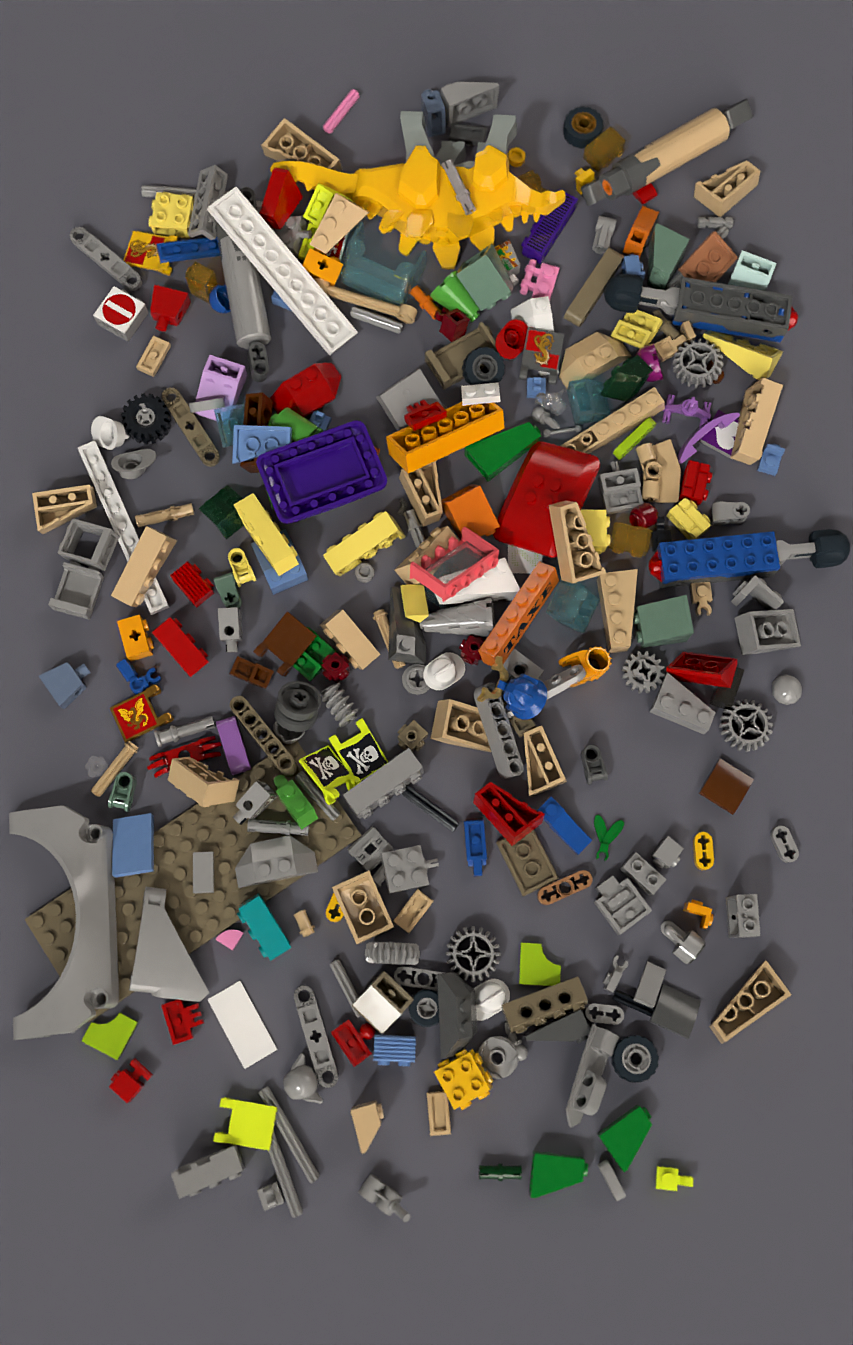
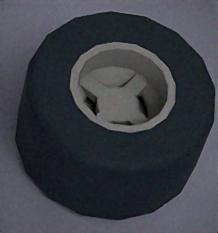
[409,989,439,1027]

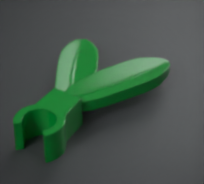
[594,815,624,861]

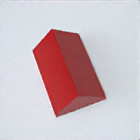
[666,652,738,688]

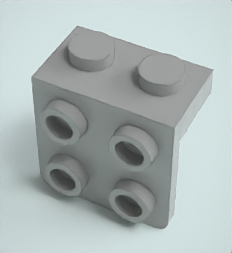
[731,576,784,611]

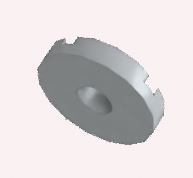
[478,1036,519,1079]

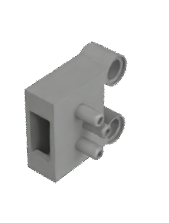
[376,369,447,431]

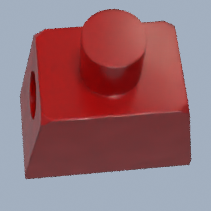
[150,285,191,332]

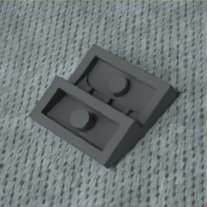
[649,984,701,1039]

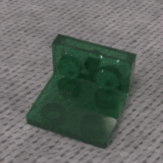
[199,485,244,540]

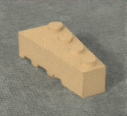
[730,378,783,465]

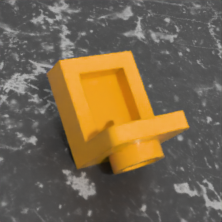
[683,900,714,929]

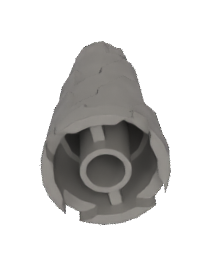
[420,598,495,637]

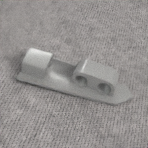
[566,1024,619,1128]

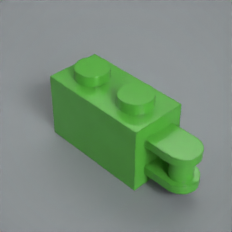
[274,775,318,830]

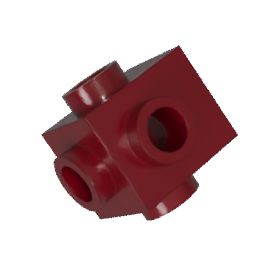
[459,635,485,665]
[322,652,350,684]

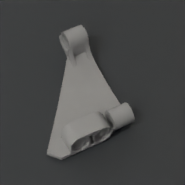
[129,887,209,1002]

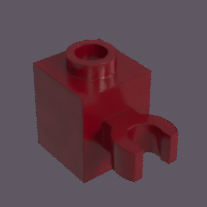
[434,307,470,342]

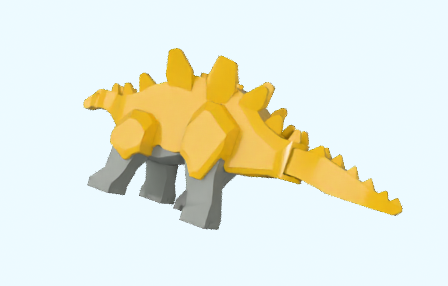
[270,111,566,269]

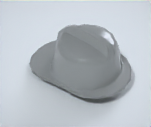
[111,449,157,479]

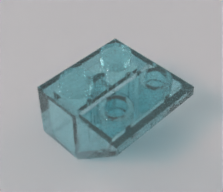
[567,378,611,425]
[546,580,600,634]

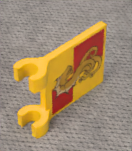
[123,231,178,275]

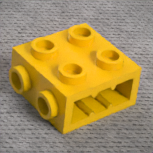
[434,1048,493,1110]

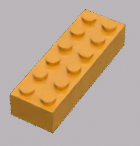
[386,402,504,474]

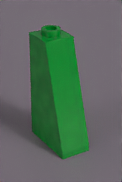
[464,422,541,482]

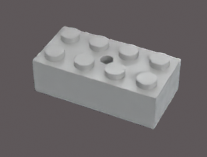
[343,748,423,820]

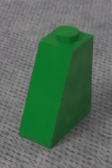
[597,1105,652,1172]
[529,1151,588,1198]

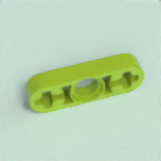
[613,417,657,460]

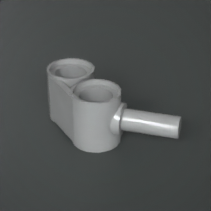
[358,1174,410,1222]

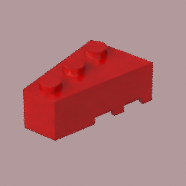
[151,617,209,677]
[473,782,545,846]

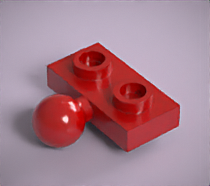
[331,1019,376,1067]

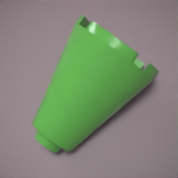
[430,270,480,322]

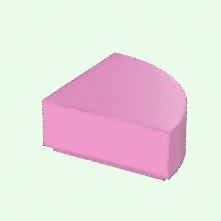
[215,930,244,950]

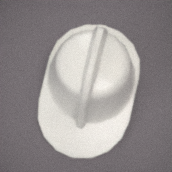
[91,416,129,450]
[423,652,465,690]
[473,979,510,1021]

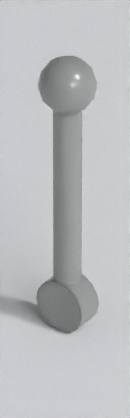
[543,425,582,437]

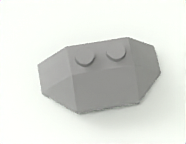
[235,836,318,888]

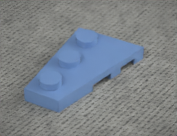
[232,425,292,464]

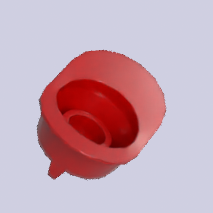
[495,319,528,360]

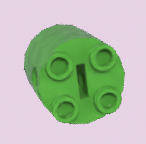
[268,407,323,443]

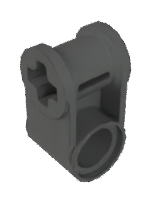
[581,745,608,785]

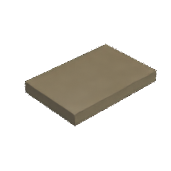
[496,830,559,897]

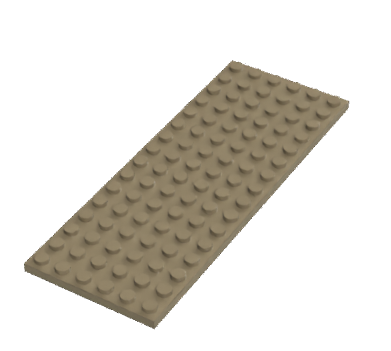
[24,738,361,1023]

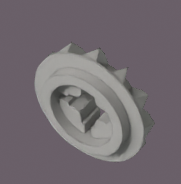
[402,664,430,695]

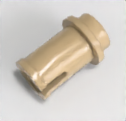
[294,910,315,937]

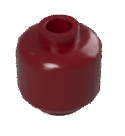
[629,503,658,531]

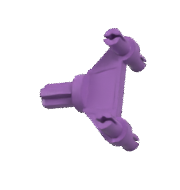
[662,394,712,428]

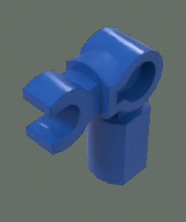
[116,658,161,694]

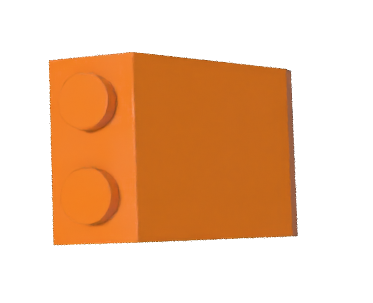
[441,484,500,540]

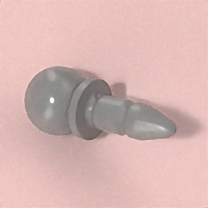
[532,407,560,429]
[505,1023,528,1061]

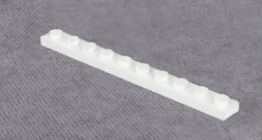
[78,440,169,615]

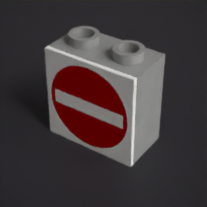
[93,286,148,342]

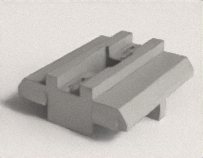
[347,826,394,872]

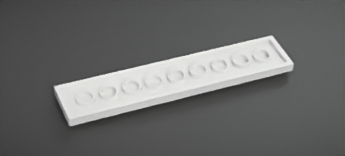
[207,187,358,356]

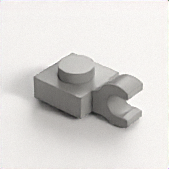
[603,955,628,993]

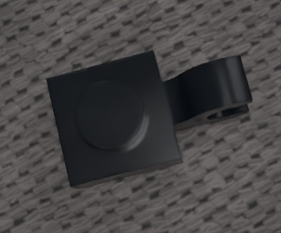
[650,516,672,552]

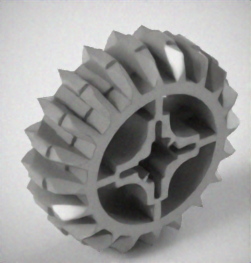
[672,339,724,389]
[719,699,773,752]
[446,926,501,982]
[365,942,420,965]

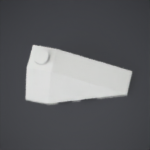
[511,296,559,376]

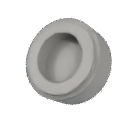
[355,563,374,583]

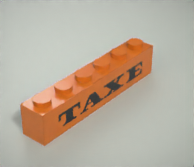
[478,561,559,666]

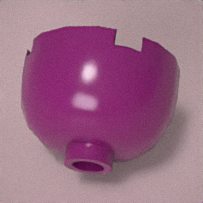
[632,343,663,382]

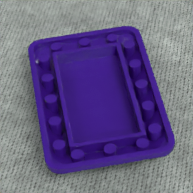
[256,420,387,524]

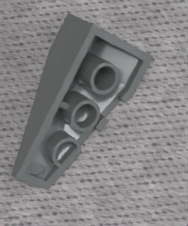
[388,587,426,665]

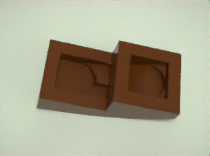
[229,656,274,689]

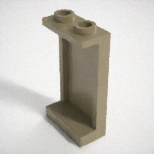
[425,322,498,390]

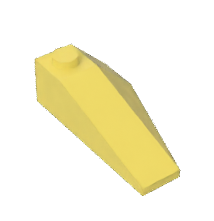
[703,331,783,380]

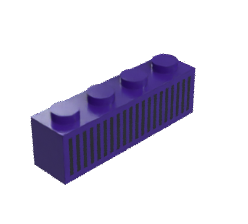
[521,189,578,265]

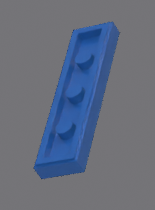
[156,236,220,263]

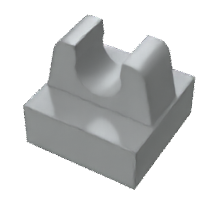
[257,1181,285,1211]

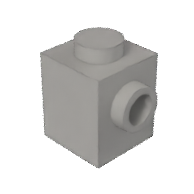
[650,836,684,869]

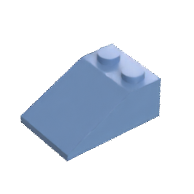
[251,529,308,595]

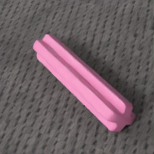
[323,89,359,134]

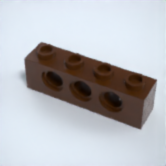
[240,392,273,473]

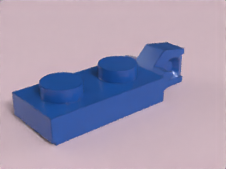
[464,820,487,877]

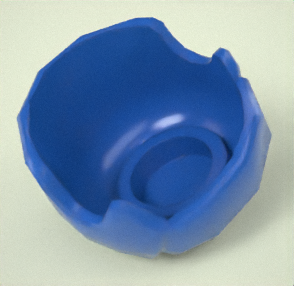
[209,284,231,314]

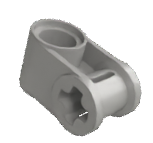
[712,502,750,525]

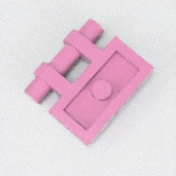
[520,259,559,301]

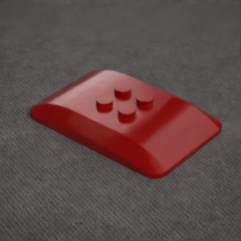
[493,441,601,558]

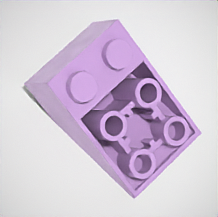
[193,355,247,425]

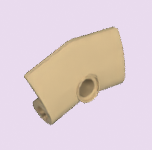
[636,439,681,503]

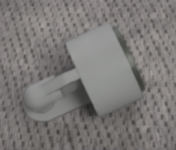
[661,920,706,964]

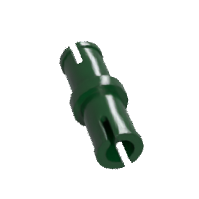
[479,1163,522,1181]

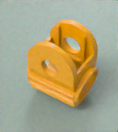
[558,646,612,687]

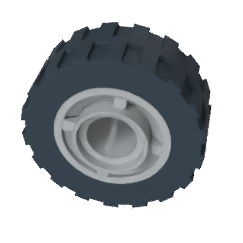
[611,1035,659,1082]

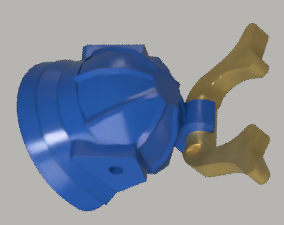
[477,655,547,720]

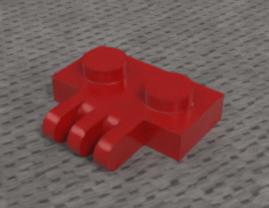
[404,400,447,431]
[161,1000,204,1045]

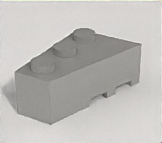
[650,672,715,735]
[171,1145,245,1199]

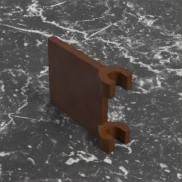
[253,611,317,677]

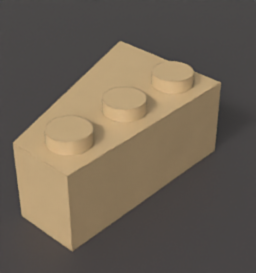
[694,161,760,217]
[399,461,442,527]
[320,610,380,670]
[524,725,567,797]

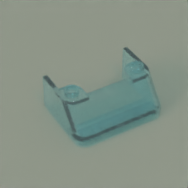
[340,221,427,306]

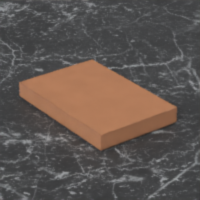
[678,231,738,283]

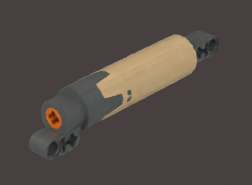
[580,99,753,206]

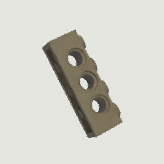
[502,977,588,1034]

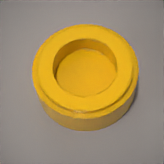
[507,148,525,167]

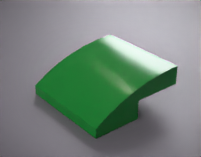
[293,627,338,681]

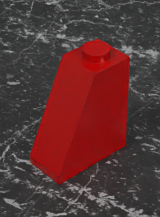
[259,167,303,230]

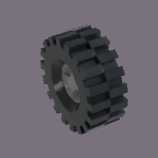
[121,393,172,444]

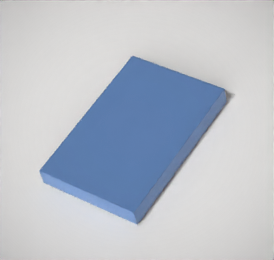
[112,813,154,878]

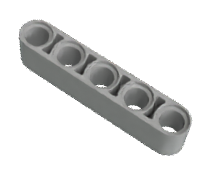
[474,683,523,779]

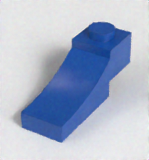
[537,797,592,855]

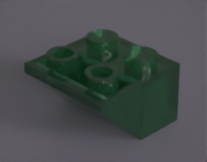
[600,355,653,402]

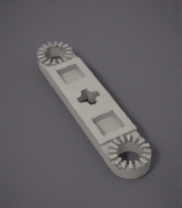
[70,226,142,291]
[503,665,586,720]
[294,986,339,1088]

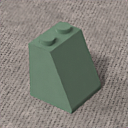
[647,223,690,290]
[456,244,514,311]
[633,595,694,648]

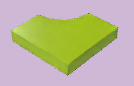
[519,943,561,986]
[81,1013,139,1060]

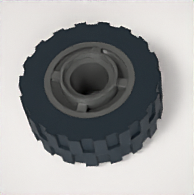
[462,347,505,385]

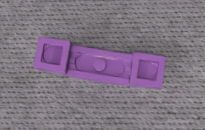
[677,412,740,464]

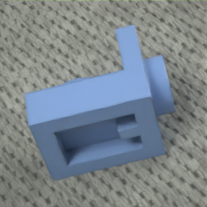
[757,444,785,476]

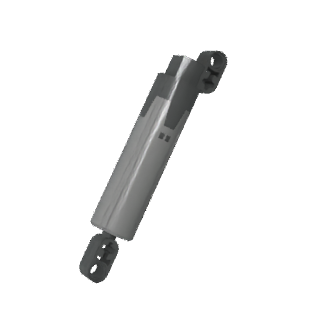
[215,187,271,382]

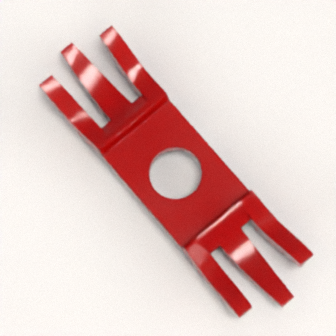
[147,736,222,778]

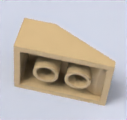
[431,699,493,752]
[332,871,394,945]

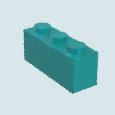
[237,893,292,961]

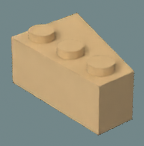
[310,193,370,254]
[32,484,97,534]
[394,526,460,585]
[168,757,240,807]

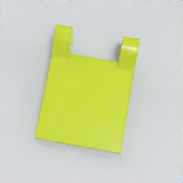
[213,1097,277,1150]

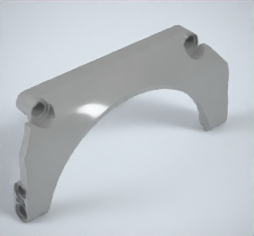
[9,805,119,1040]

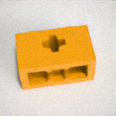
[302,248,343,286]
[117,614,154,662]

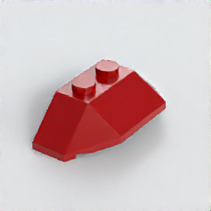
[270,362,342,417]

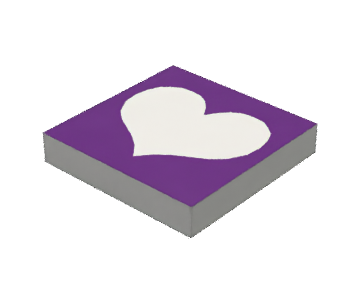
[700,410,749,460]

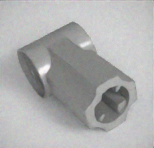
[592,216,616,254]

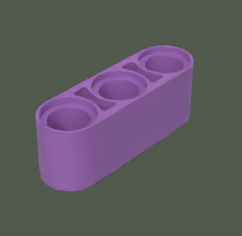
[216,716,251,775]

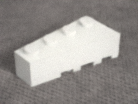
[435,558,520,604]

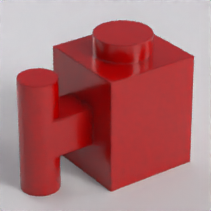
[109,1058,153,1103]

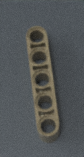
[564,247,624,327]
[230,696,297,776]

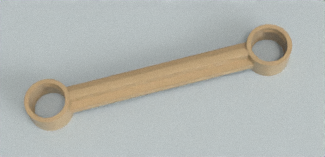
[314,278,417,324]

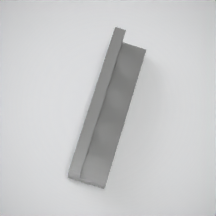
[188,165,228,240]

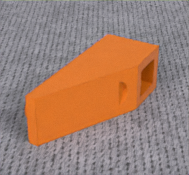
[623,206,659,259]

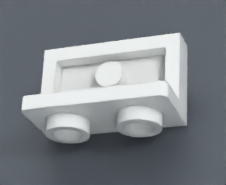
[461,382,500,406]

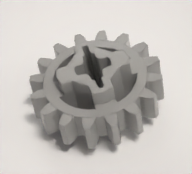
[622,651,665,694]

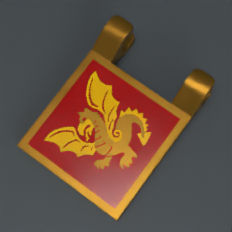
[110,685,174,743]

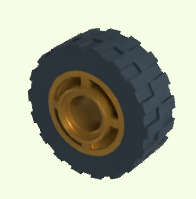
[563,106,604,149]

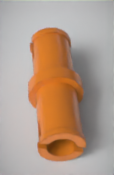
[410,285,442,320]

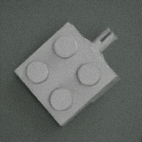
[272,216,312,256]
[598,461,643,515]
[381,845,439,894]

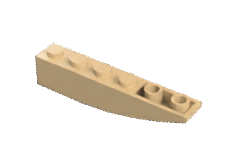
[561,387,665,454]

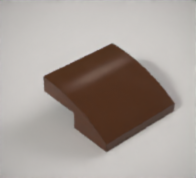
[699,758,754,815]

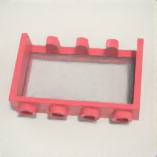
[410,527,499,602]

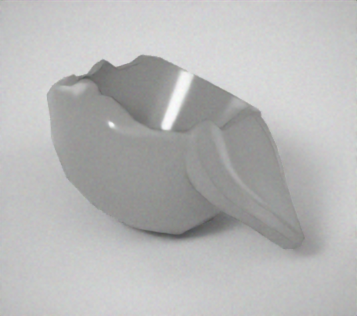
[283,1053,323,1104]

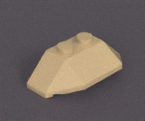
[559,332,631,392]

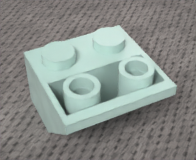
[728,250,777,291]

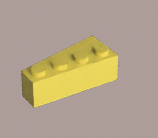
[234,493,299,576]
[323,511,406,577]

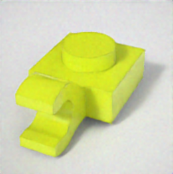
[655,1166,693,1191]

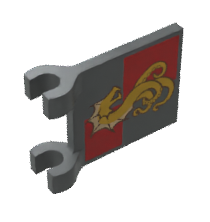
[519,328,564,385]

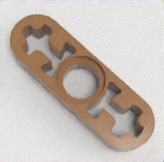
[537,870,592,905]

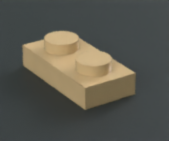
[136,336,171,377]

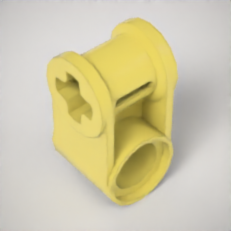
[228,548,256,588]

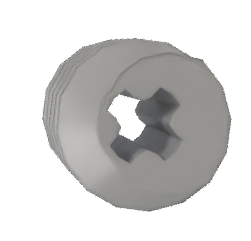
[320,683,358,727]

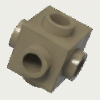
[397,720,428,753]

